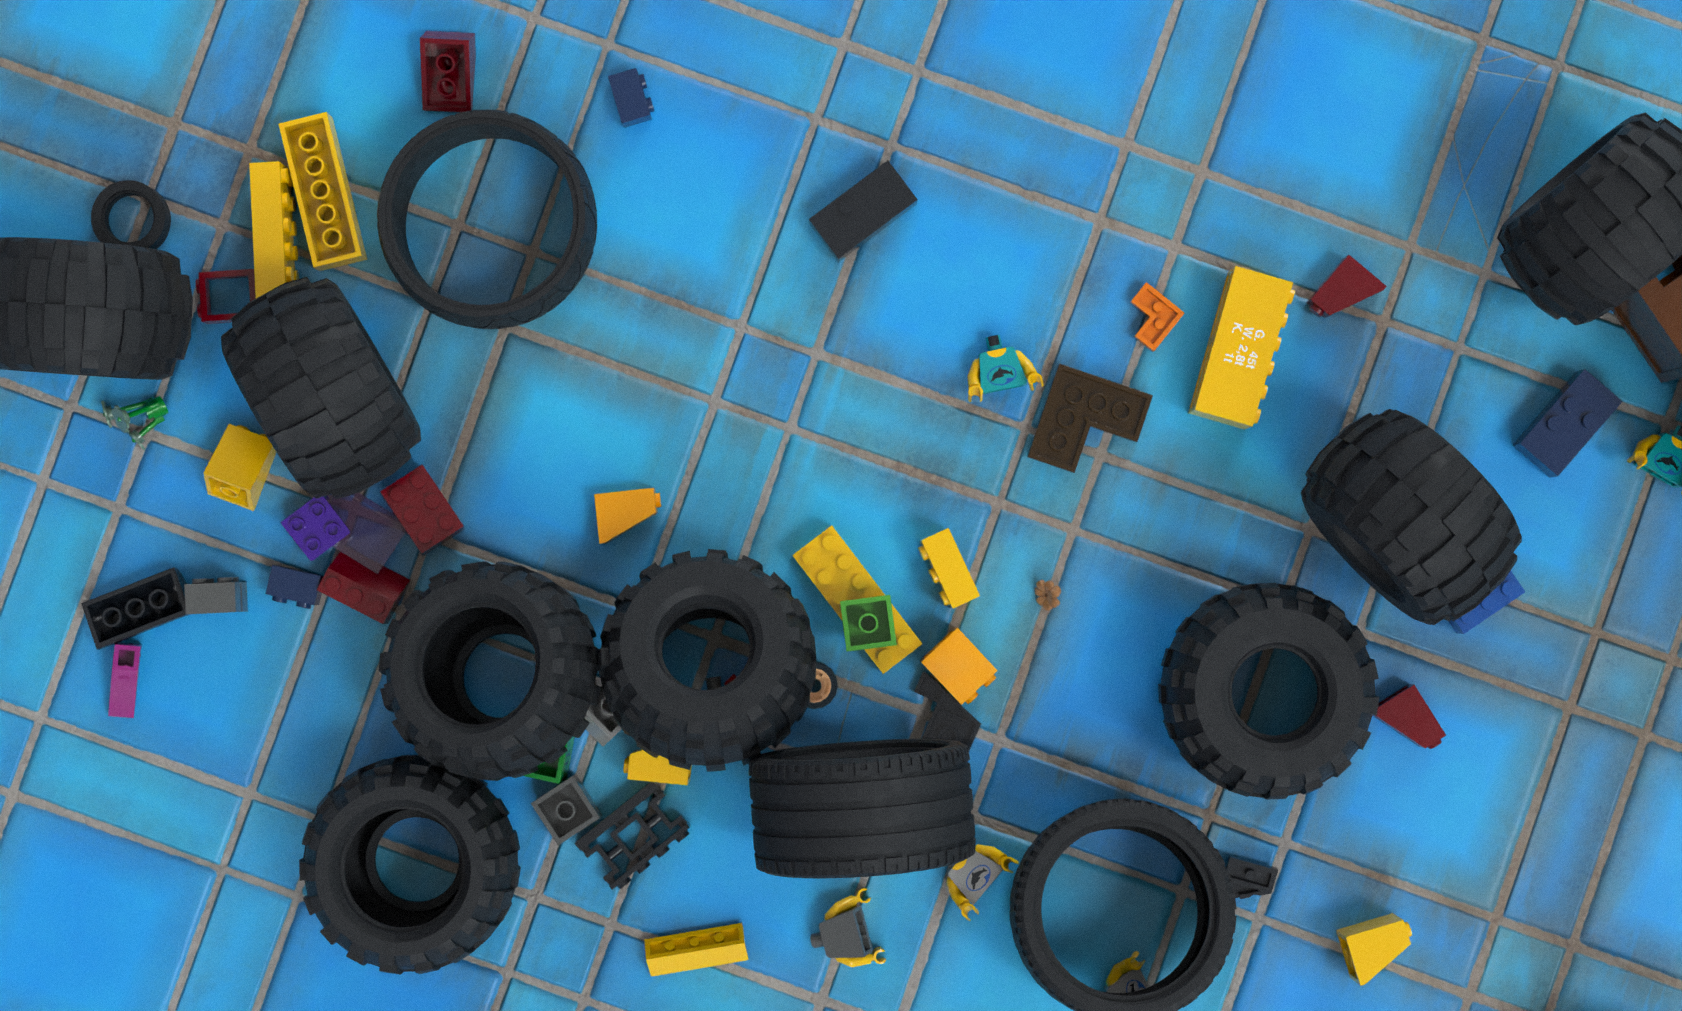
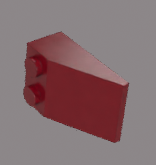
[420,31,476,112]

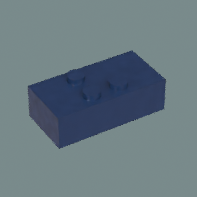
[1512,369,1623,478]

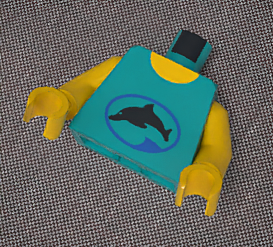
[967,335,1044,402]
[1627,425,1682,494]

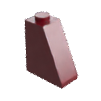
[1306,255,1387,318]
[1372,684,1446,749]

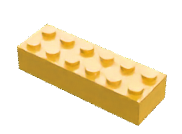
[278,112,367,271]
[249,161,299,298]
[792,525,922,674]

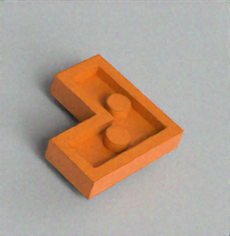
[1130,282,1185,352]

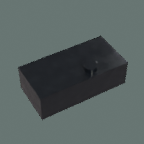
[809,161,918,263]

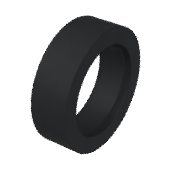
[91,180,171,249]

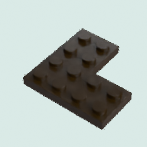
[1027,364,1153,473]

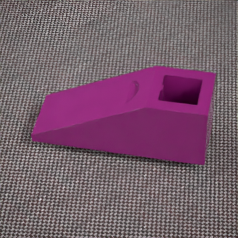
[108,642,142,718]

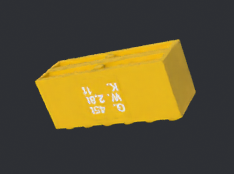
[1188,266,1295,430]

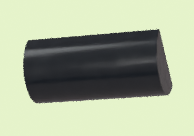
[81,567,190,650]

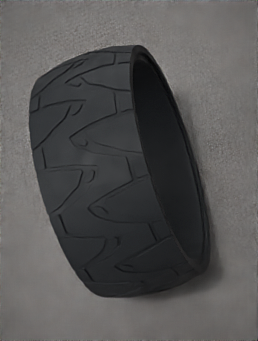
[377,109,597,329]

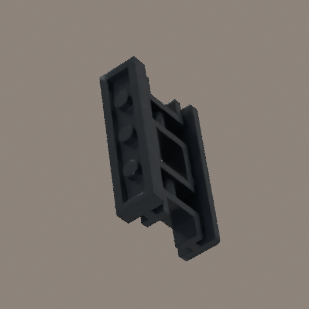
[575,782,691,890]

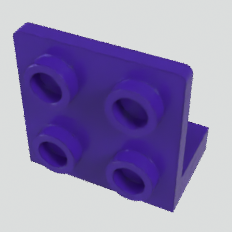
[280,495,351,561]

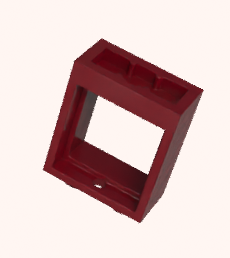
[196,269,256,324]

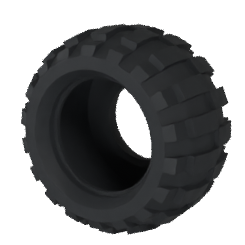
[1497,112,1682,325]
[0,237,193,380]
[221,277,421,499]
[1301,409,1522,625]
[598,549,817,772]
[379,561,601,781]
[1158,583,1379,800]
[299,755,521,975]

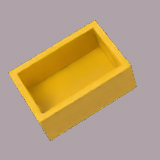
[918,528,980,609]

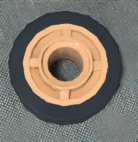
[807,662,838,709]

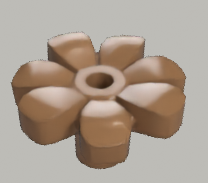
[1035,579,1061,611]

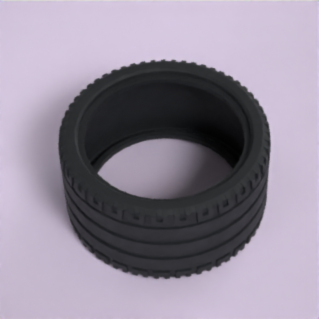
[749,739,976,879]
[1009,798,1237,1011]

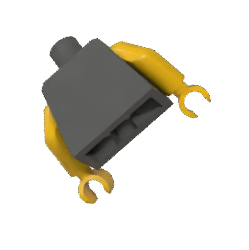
[810,888,886,967]

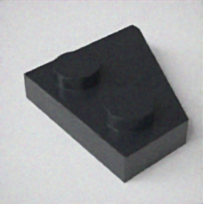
[1225,855,1278,899]

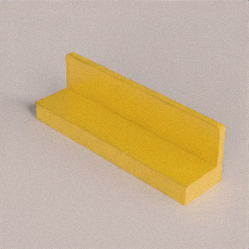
[644,923,748,976]

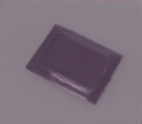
[330,493,406,574]

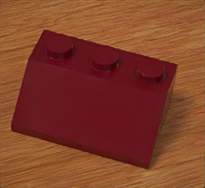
[317,546,411,624]

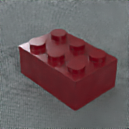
[380,465,464,557]

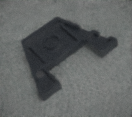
[914,672,982,752]

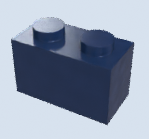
[608,68,654,128]
[266,565,324,609]

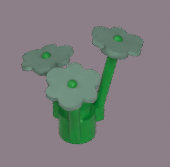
[101,396,169,450]

